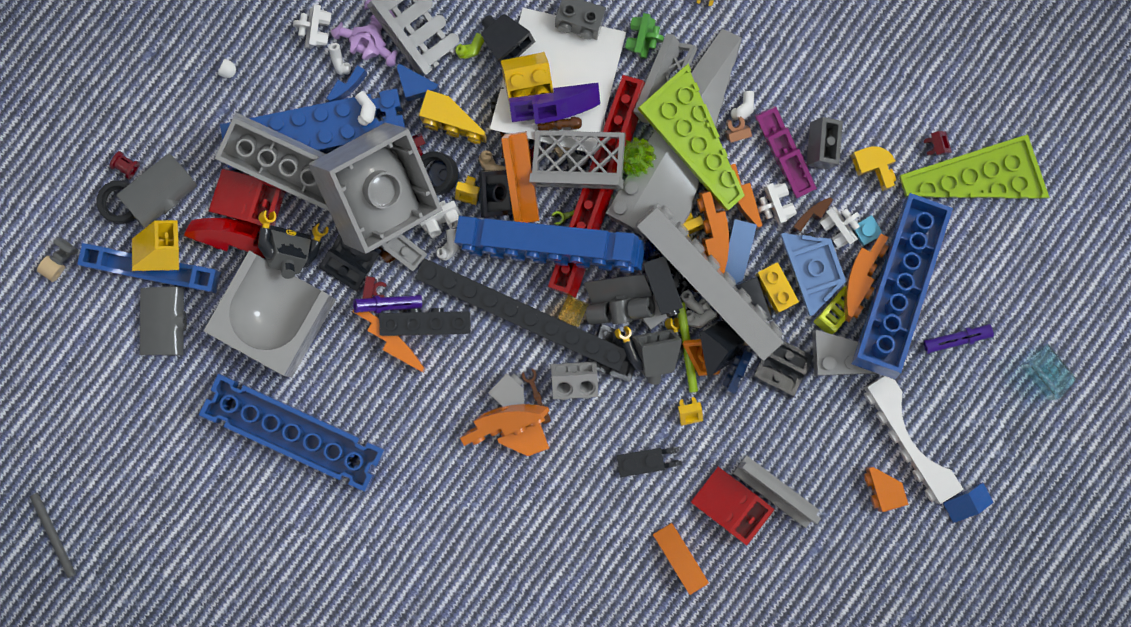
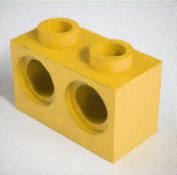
[755,262,799,314]

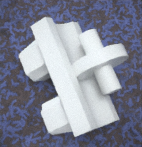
[293,4,331,49]
[758,183,797,226]
[420,200,461,238]
[819,206,860,248]

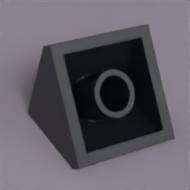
[479,169,513,218]
[699,321,745,376]

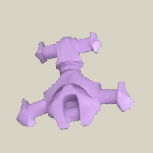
[331,0,402,67]

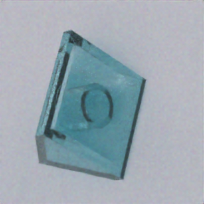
[1020,344,1076,400]

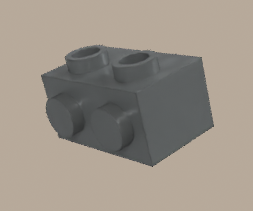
[555,0,606,40]
[806,117,843,170]

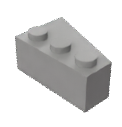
[812,330,877,376]

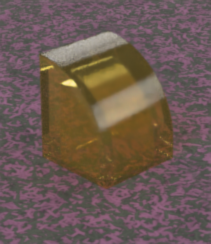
[558,296,589,328]

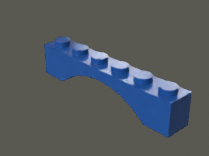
[77,243,221,294]

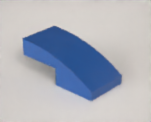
[326,65,368,102]

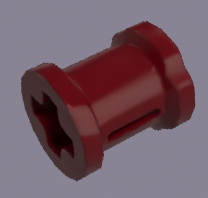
[109,151,140,179]

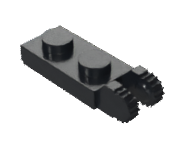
[616,446,682,478]

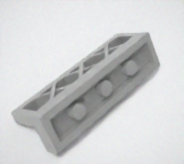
[633,33,697,124]

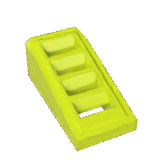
[813,286,846,334]

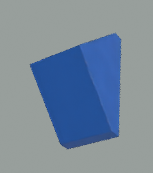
[397,64,440,102]
[943,482,994,523]

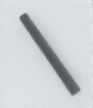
[29,493,76,578]

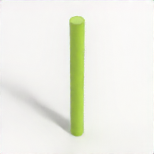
[678,302,698,393]

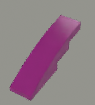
[755,106,817,198]

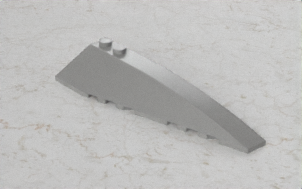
[606,29,742,240]

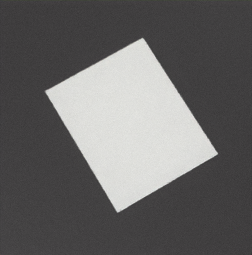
[490,8,626,154]

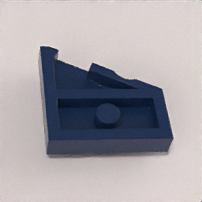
[722,350,753,395]

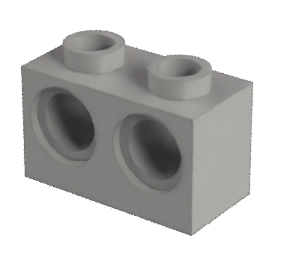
[551,362,598,400]

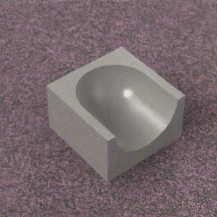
[308,123,443,254]
[204,251,336,378]

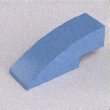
[725,219,757,284]

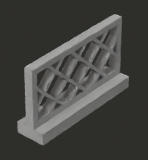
[529,130,626,190]
[733,455,821,528]

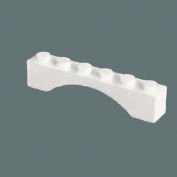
[864,376,964,504]

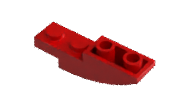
[184,218,265,258]

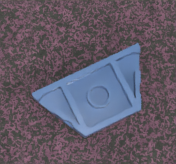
[780,233,846,317]

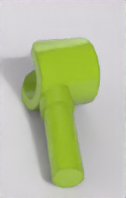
[551,210,575,225]

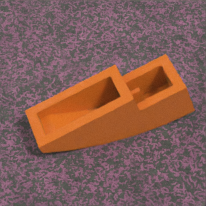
[653,523,709,595]

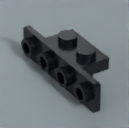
[379,308,471,336]

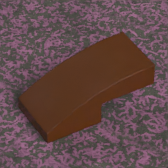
[791,197,833,234]

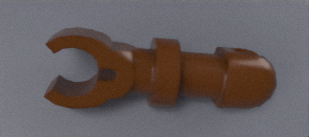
[537,117,582,131]

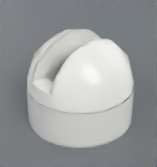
[218,59,236,78]

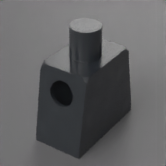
[481,14,536,65]

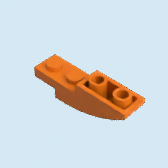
[697,191,729,274]
[844,233,889,322]
[460,404,550,446]

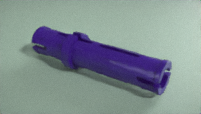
[353,294,422,314]
[923,324,994,354]

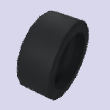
[421,151,458,195]
[96,180,135,224]

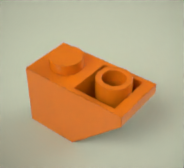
[497,424,549,456]
[864,467,909,512]

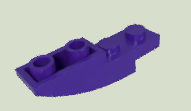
[509,82,601,124]

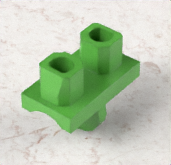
[625,13,664,59]

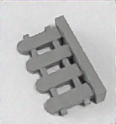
[367,0,459,76]

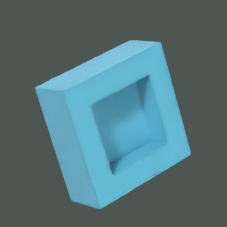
[851,215,883,246]

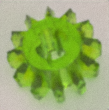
[617,137,657,177]

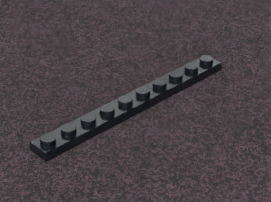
[415,258,627,372]

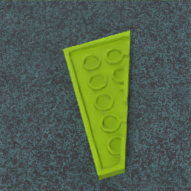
[637,64,745,211]
[899,134,1050,199]

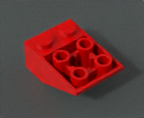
[209,169,286,227]
[691,467,775,546]

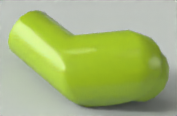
[455,33,484,59]

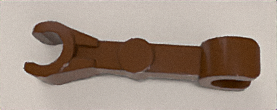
[522,369,551,424]

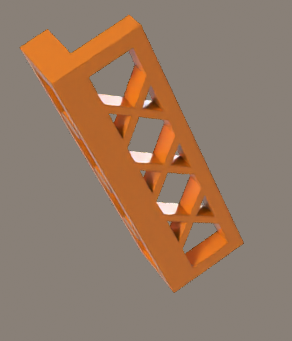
[501,131,540,223]

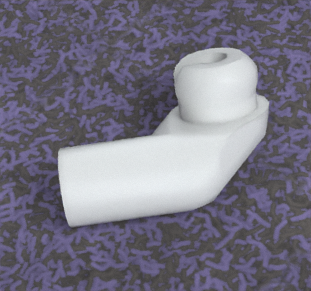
[355,91,376,126]
[731,91,754,120]

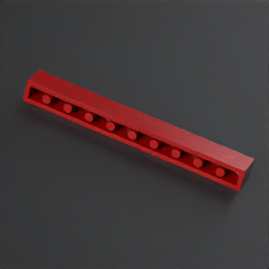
[548,75,645,298]

